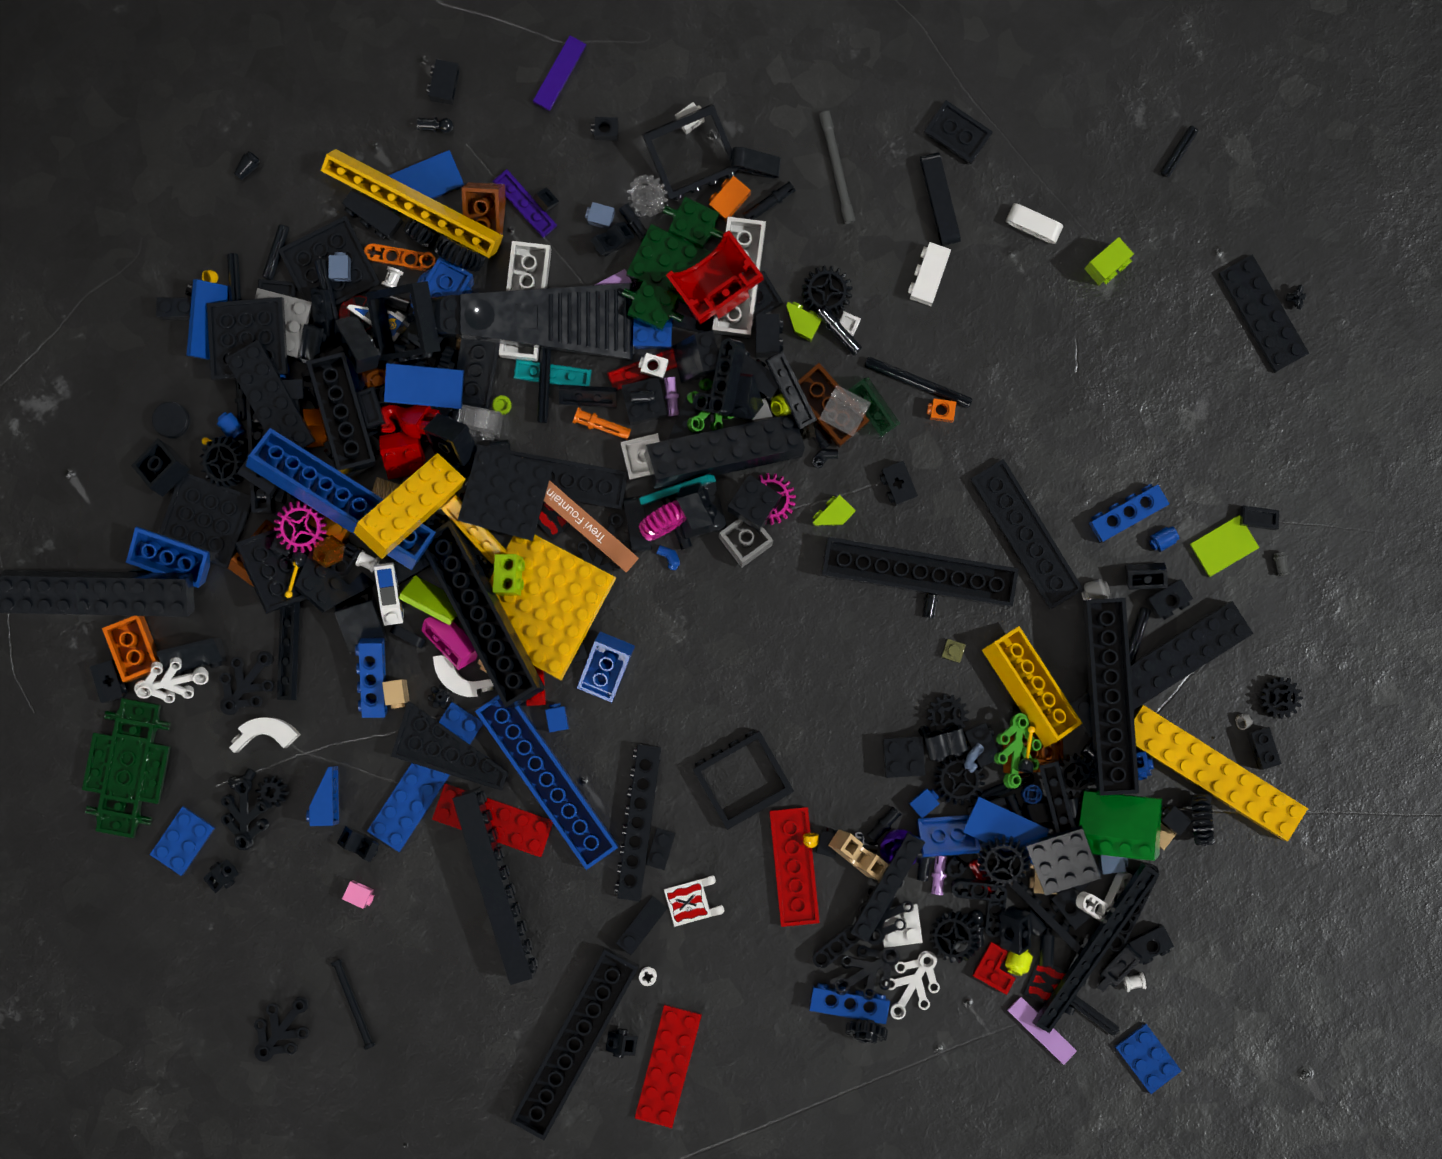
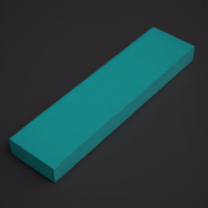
[513,359,592,386]
[639,475,716,505]

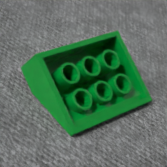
[1079,791,1162,861]

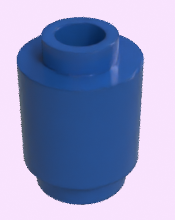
[217,412,245,440]
[1149,526,1180,552]

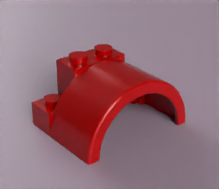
[666,231,764,324]

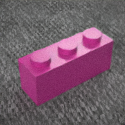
[422,616,477,670]

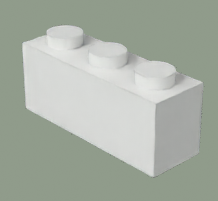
[908,242,951,306]

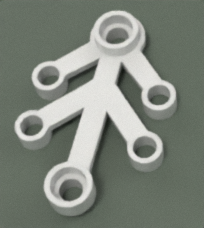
[134,657,209,703]
[885,951,940,1019]

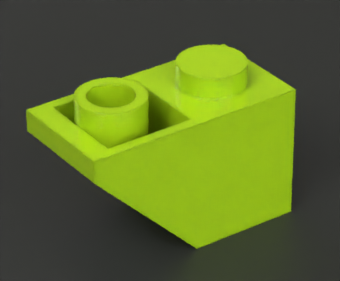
[786,302,822,342]
[812,495,856,526]

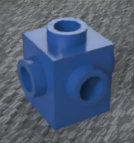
[1136,751,1154,780]

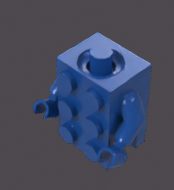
[410,257,474,315]

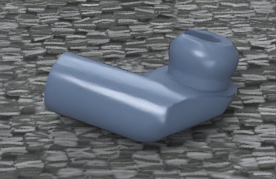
[964,743,984,773]

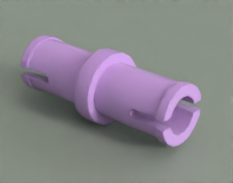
[663,377,679,416]
[931,856,947,895]

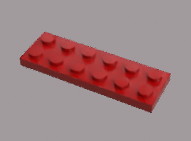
[432,783,553,857]
[770,807,820,927]
[635,1004,702,1128]

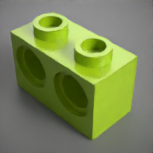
[493,554,525,596]

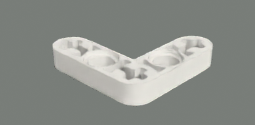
[1076,872,1133,922]

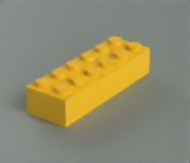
[353,453,465,559]
[982,626,1083,748]

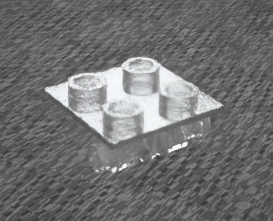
[819,385,871,437]

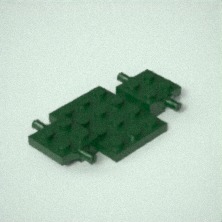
[622,197,725,331]
[82,698,171,838]

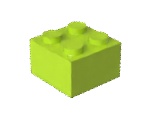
[1084,237,1134,286]

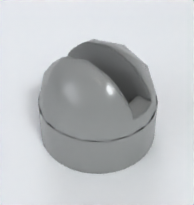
[1235,713,1253,730]

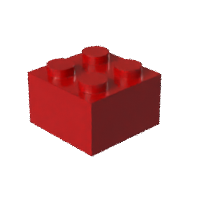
[379,432,426,480]

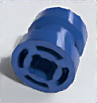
[1021,784,1042,804]

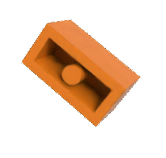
[708,176,751,222]

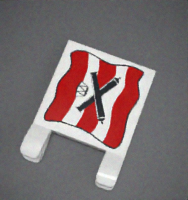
[664,875,724,927]

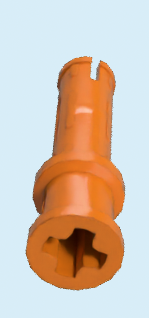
[573,407,631,440]

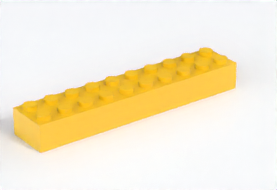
[1134,705,1308,841]

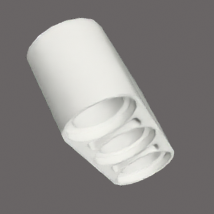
[1006,203,1063,244]

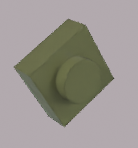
[941,639,966,663]

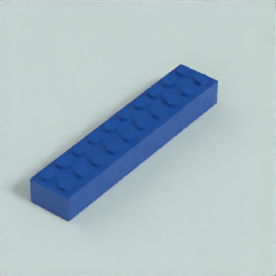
[246,428,436,570]
[475,695,619,870]

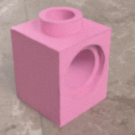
[342,880,375,909]

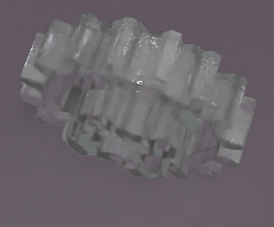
[627,174,668,217]

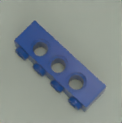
[1089,484,1169,543]
[355,638,388,718]
[809,983,890,1024]

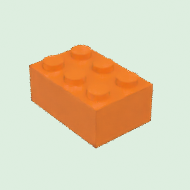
[102,616,164,682]

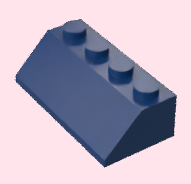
[126,526,210,588]

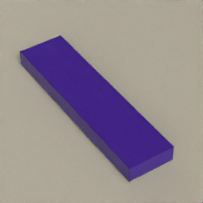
[533,35,587,111]
[492,169,557,239]

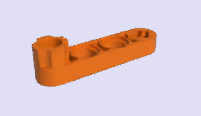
[364,244,437,272]

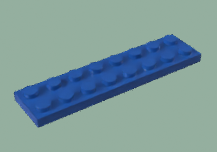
[367,702,483,852]

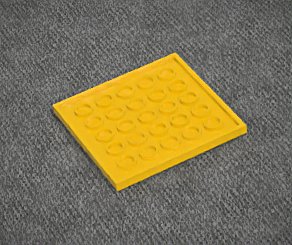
[489,535,616,680]

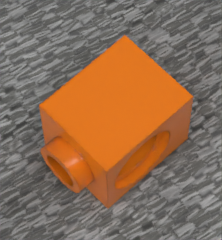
[927,398,956,423]

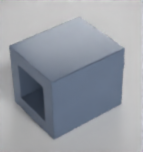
[585,202,615,229]
[328,252,351,282]
[1098,855,1128,874]

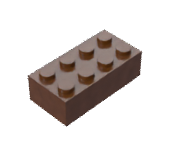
[798,363,870,448]

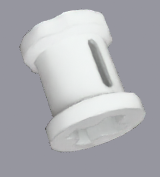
[381,266,404,288]
[355,550,380,573]
[639,966,657,986]
[1123,972,1146,992]

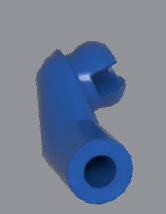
[657,545,680,570]

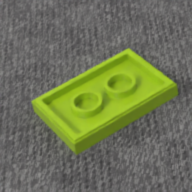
[1189,515,1259,577]
[399,575,457,625]

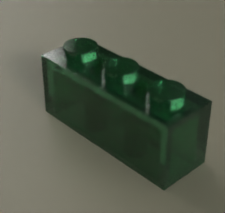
[848,377,900,437]

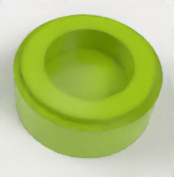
[492,395,512,415]

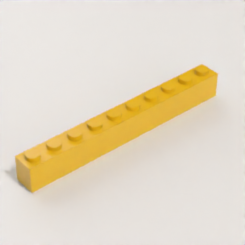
[321,149,503,258]

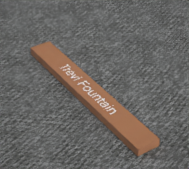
[522,457,639,573]

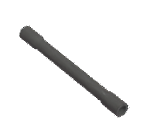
[819,111,856,224]

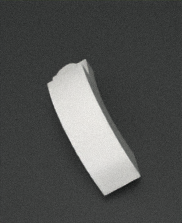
[433,655,494,697]
[229,717,301,753]

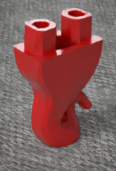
[380,405,440,439]

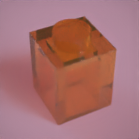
[312,535,345,568]

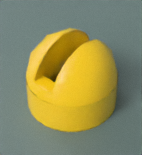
[202,270,219,283]
[803,833,819,848]

